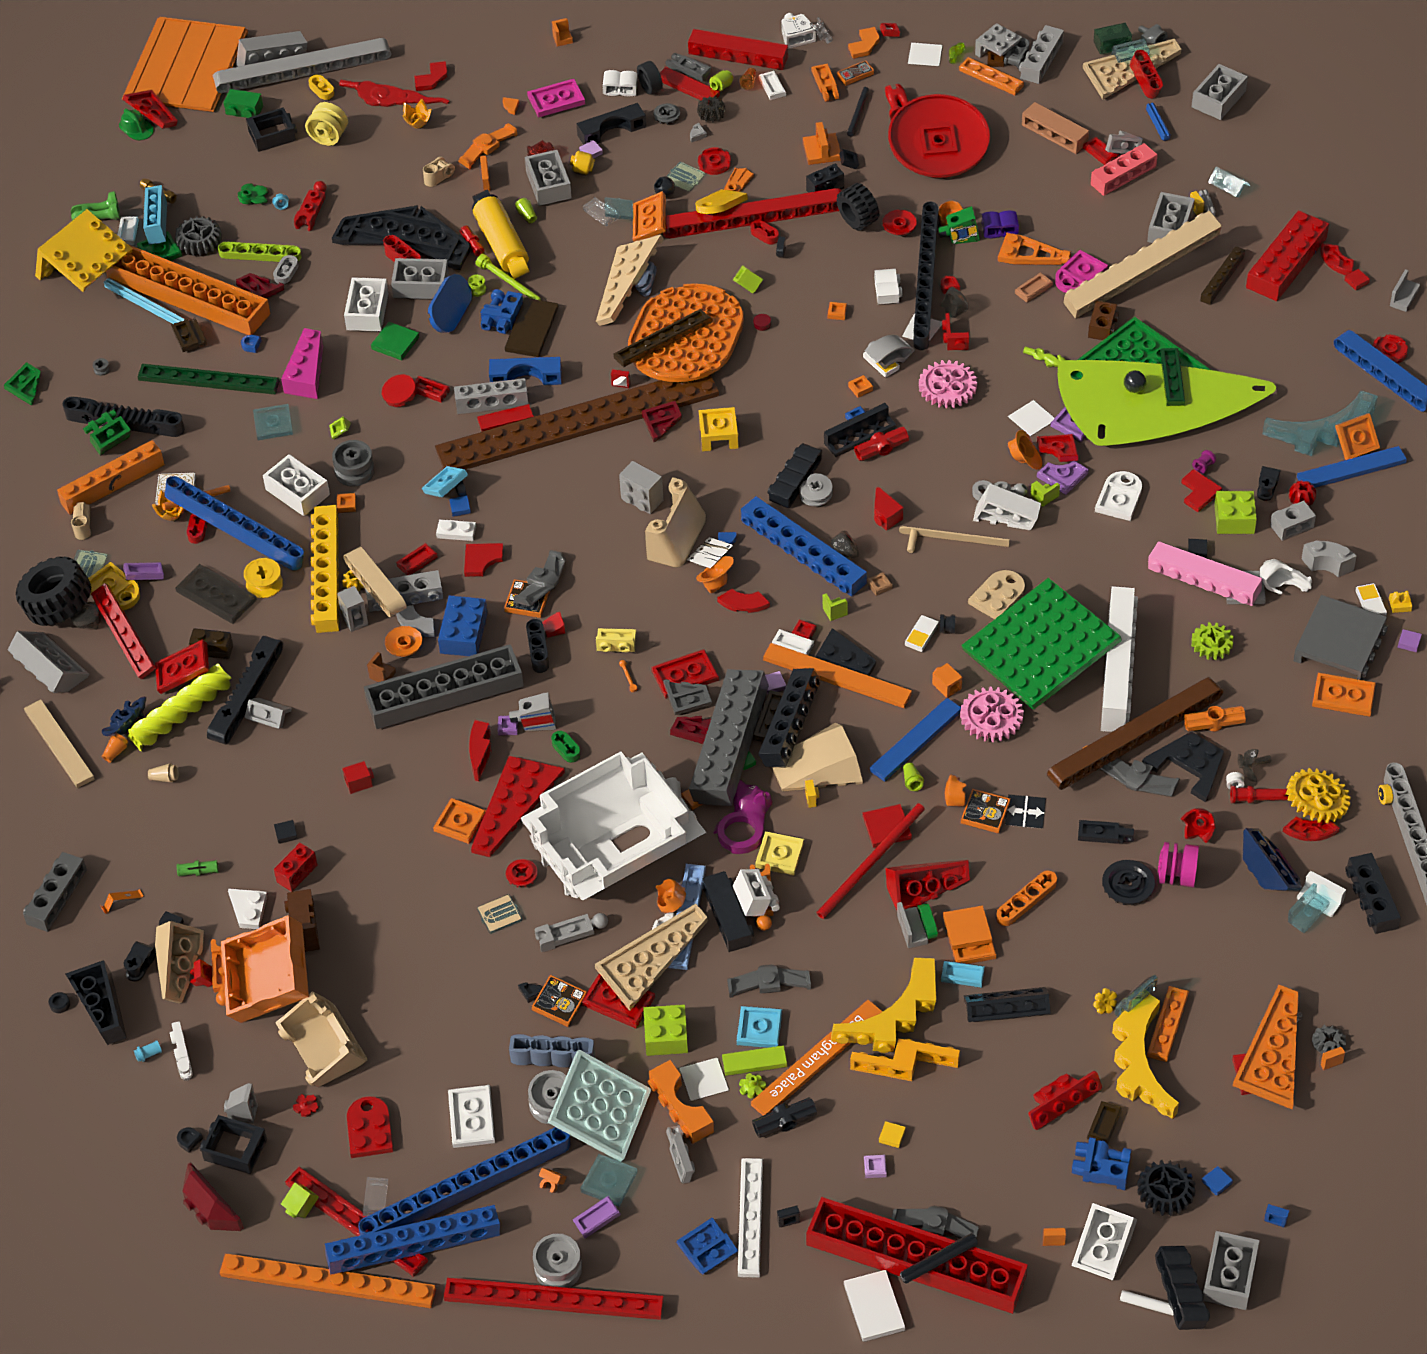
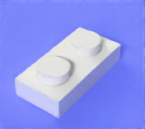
[436,519,476,541]

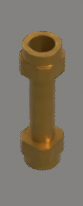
[140,178,177,203]

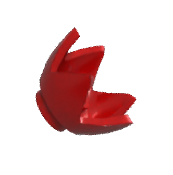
[1181,808,1216,843]

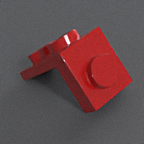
[942,313,969,351]

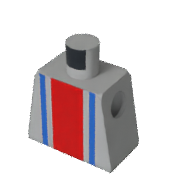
[509,692,556,731]

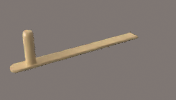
[899,526,1009,553]

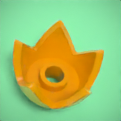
[402,99,431,128]
[152,490,184,521]

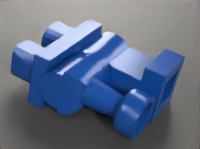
[480,289,523,334]
[1072,1137,1132,1190]

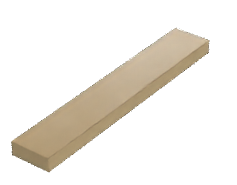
[24,700,95,788]

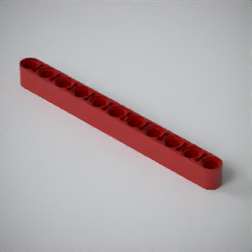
[663,188,842,239]

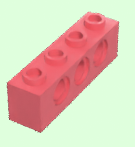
[1091,143,1158,196]

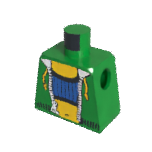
[938,206,980,244]

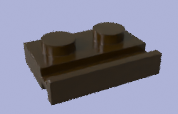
[171,317,207,352]

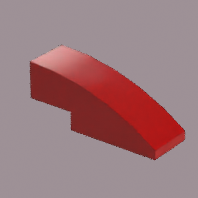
[469,720,492,782]

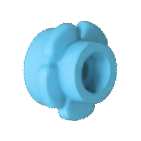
[272,193,289,210]

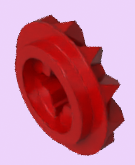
[506,859,537,888]

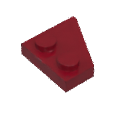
[236,273,284,298]
[642,401,682,442]
[670,716,711,744]

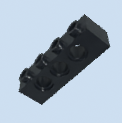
[1345,853,1401,934]

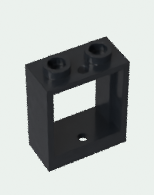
[246,107,297,152]
[200,1115,267,1174]

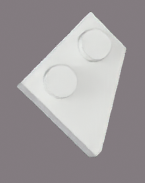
[228,889,267,929]

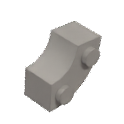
[864,335,915,369]
[1301,541,1357,577]

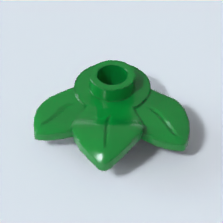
[238,183,269,204]

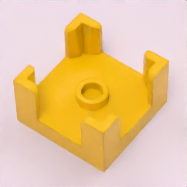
[699,407,738,452]

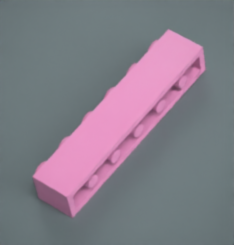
[1148,541,1262,606]

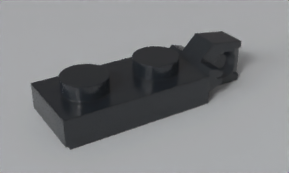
[1078,820,1134,844]

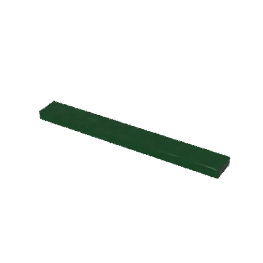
[137,364,280,395]

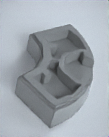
[396,605,435,637]

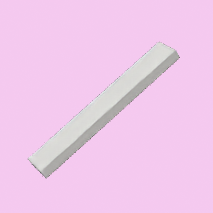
[738,1158,763,1277]

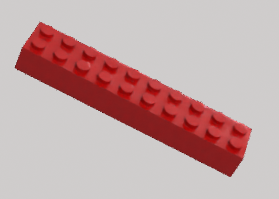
[806,1197,1028,1314]

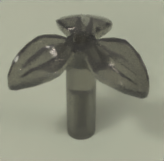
[1238,749,1272,782]

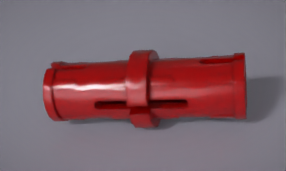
[460,225,485,256]

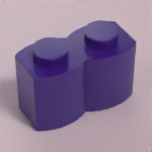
[981,210,1019,238]

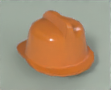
[1008,430,1042,470]
[696,556,734,593]

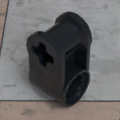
[1257,466,1281,501]
[123,941,156,982]

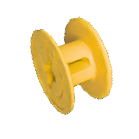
[244,558,283,598]

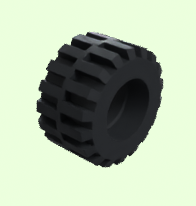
[837,183,880,231]

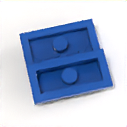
[676,1217,738,1275]

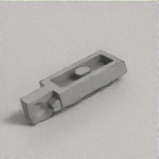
[666,1125,695,1184]

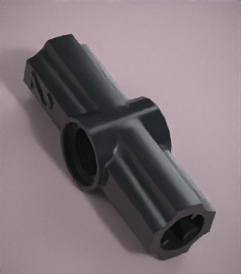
[752,1097,817,1138]

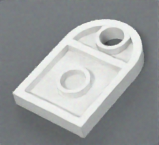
[1095,471,1142,521]

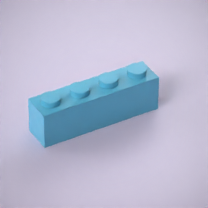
[143,185,167,244]

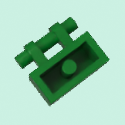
[83,410,131,455]

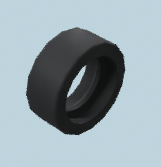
[637,61,663,95]

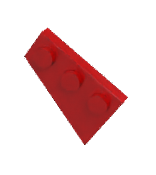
[123,90,178,129]

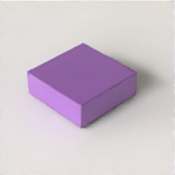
[1398,629,1422,652]
[498,716,518,735]

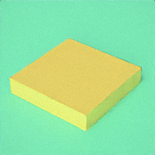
[755,831,804,876]

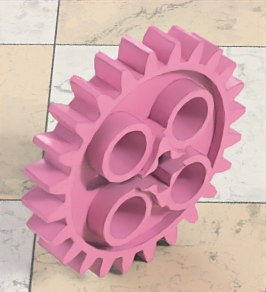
[919,360,977,409]
[960,687,1024,742]

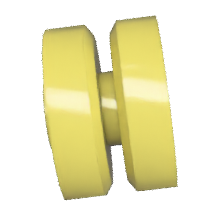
[305,102,348,146]

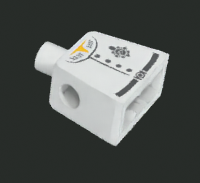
[781,13,816,49]

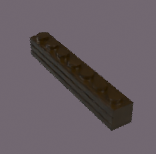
[1200,246,1245,305]

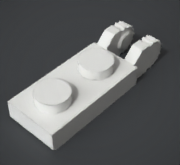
[170,1021,193,1081]

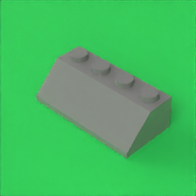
[8,631,89,693]

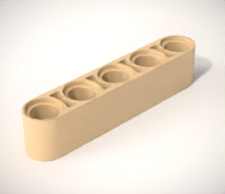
[344,547,407,617]

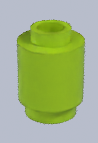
[709,70,733,91]

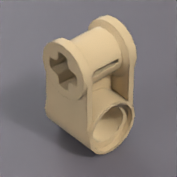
[423,157,455,187]

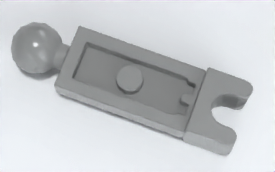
[535,913,608,952]

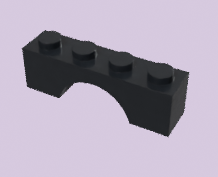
[576,103,646,145]

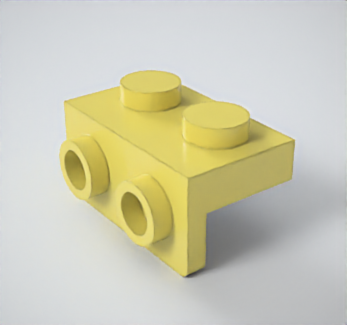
[596,628,636,652]

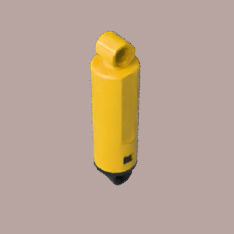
[472,189,530,279]

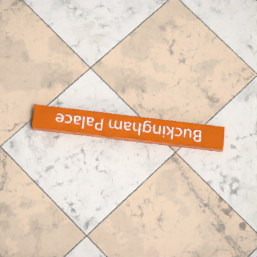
[751,1000,883,1116]

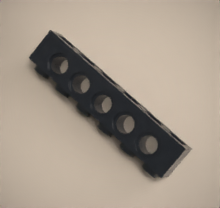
[759,668,820,767]

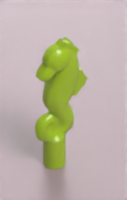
[1023,346,1065,367]

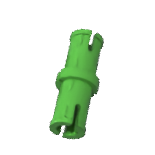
[177,860,218,876]

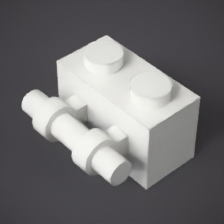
[733,869,780,916]

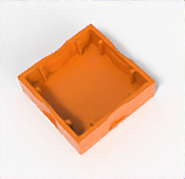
[221,915,309,1023]

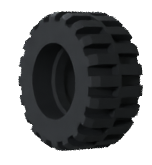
[15,556,92,626]

